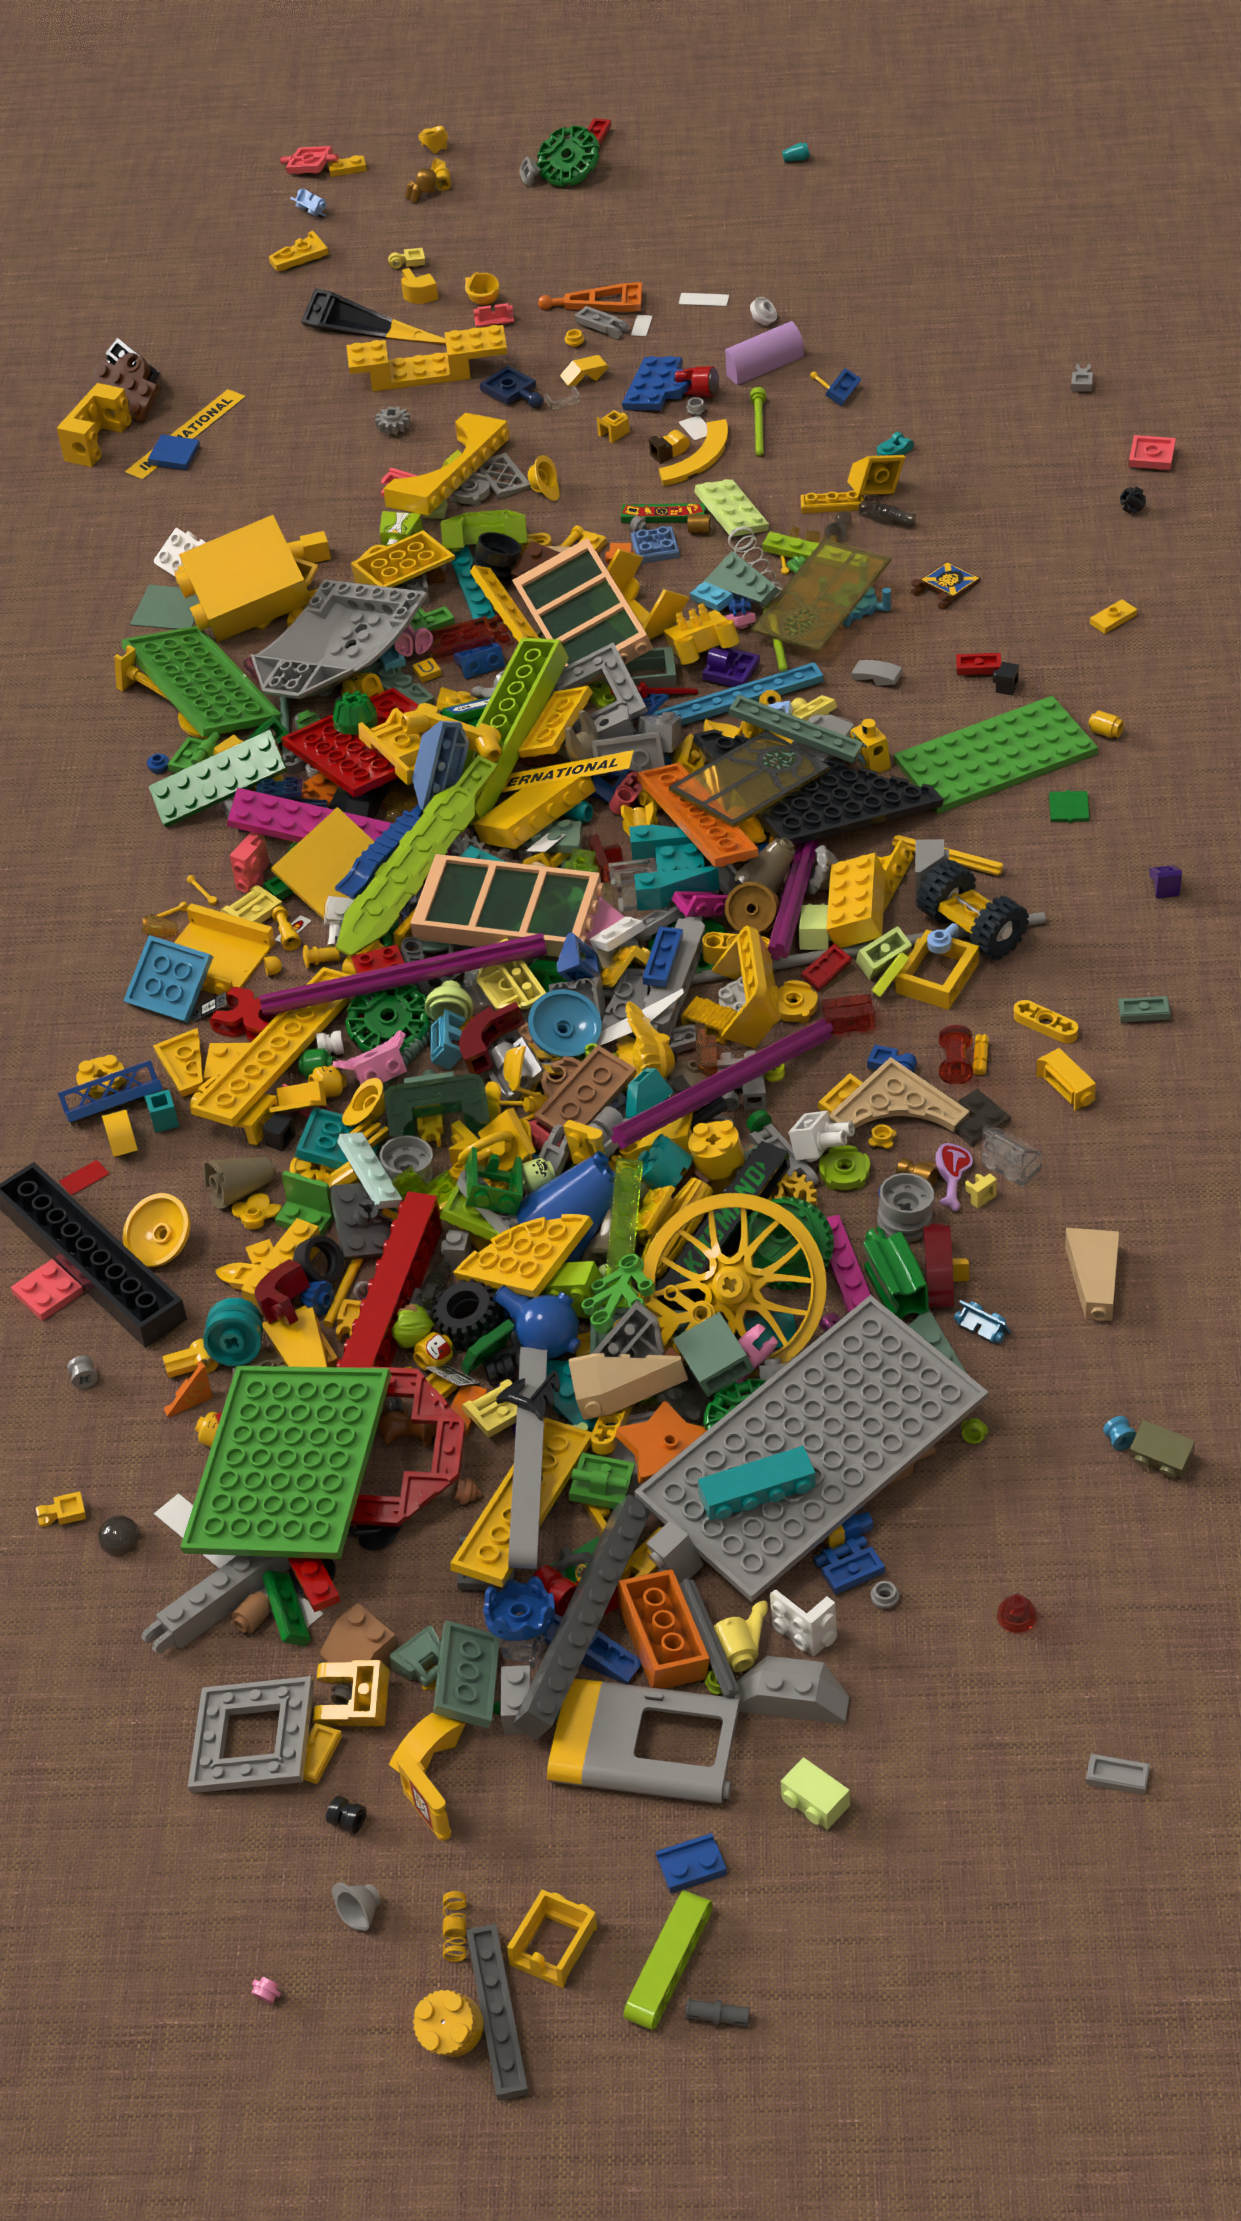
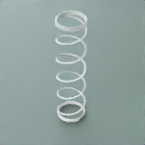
[728,526,786,608]

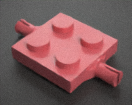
[280,146,339,175]

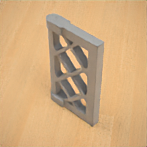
[477,453,531,499]

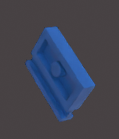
[655,1833,727,1894]

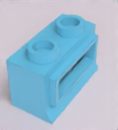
[430,1009,465,1070]

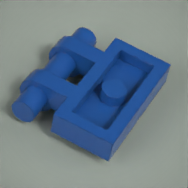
[813,1536,885,1595]

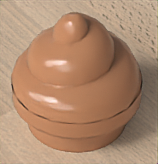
[452,1477,482,1505]

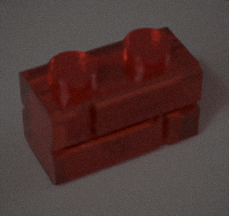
[822,994,875,1035]

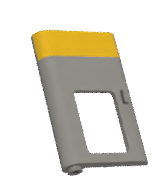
[547,1678,741,1804]

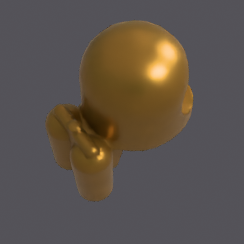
[405,168,437,203]

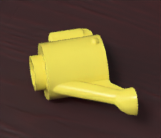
[709,1601,768,1672]

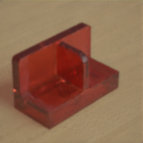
[589,834,628,883]

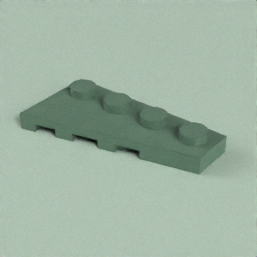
[703,551,780,606]
[358,660,434,705]

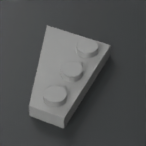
[592,731,665,772]
[601,968,648,1036]

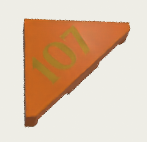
[164,1361,213,1418]

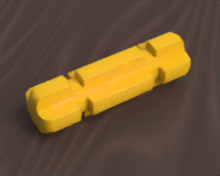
[973,1034,989,1076]

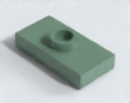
[1118,996,1171,1022]

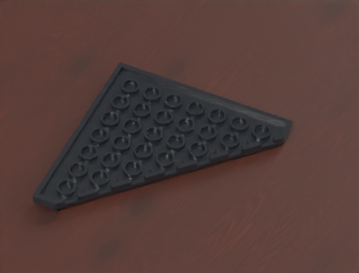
[693,729,944,845]

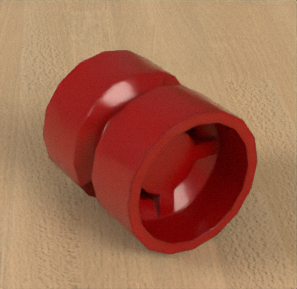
[533,1565,578,1617]

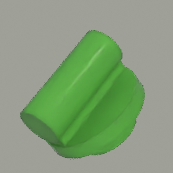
[787,556,810,579]
[296,710,320,729]

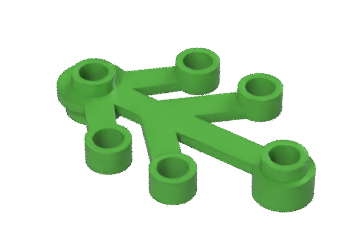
[581,1254,656,1334]

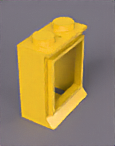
[507,1890,597,1989]

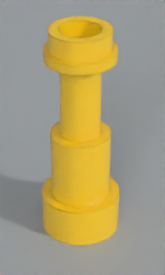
[272,906,301,951]

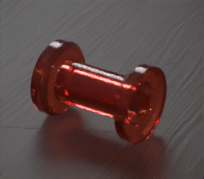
[938,1025,974,1084]

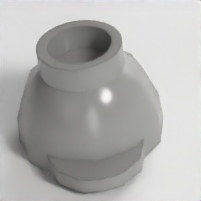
[332,1882,381,1930]

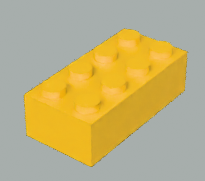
[826,853,886,948]

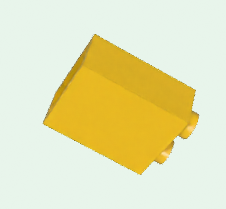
[175,515,311,643]

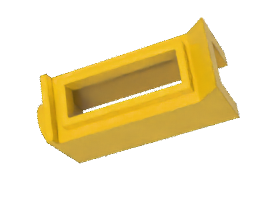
[1036,1048,1096,1111]

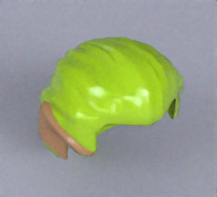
[391,1304,434,1348]

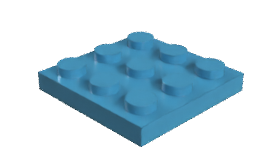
[123,935,213,1023]

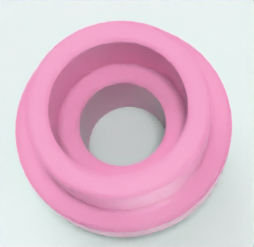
[251,1977,281,2004]

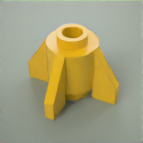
[621,802,659,837]

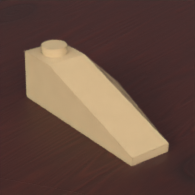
[569,1353,688,1420]

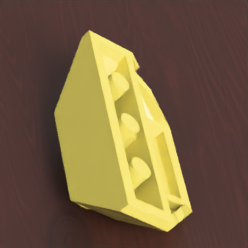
[476,938,546,1011]

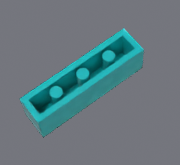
[698,1445,815,1521]

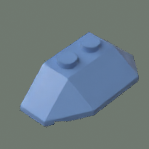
[412,721,469,810]

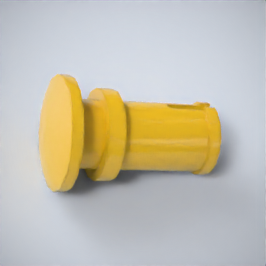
[303,945,340,969]

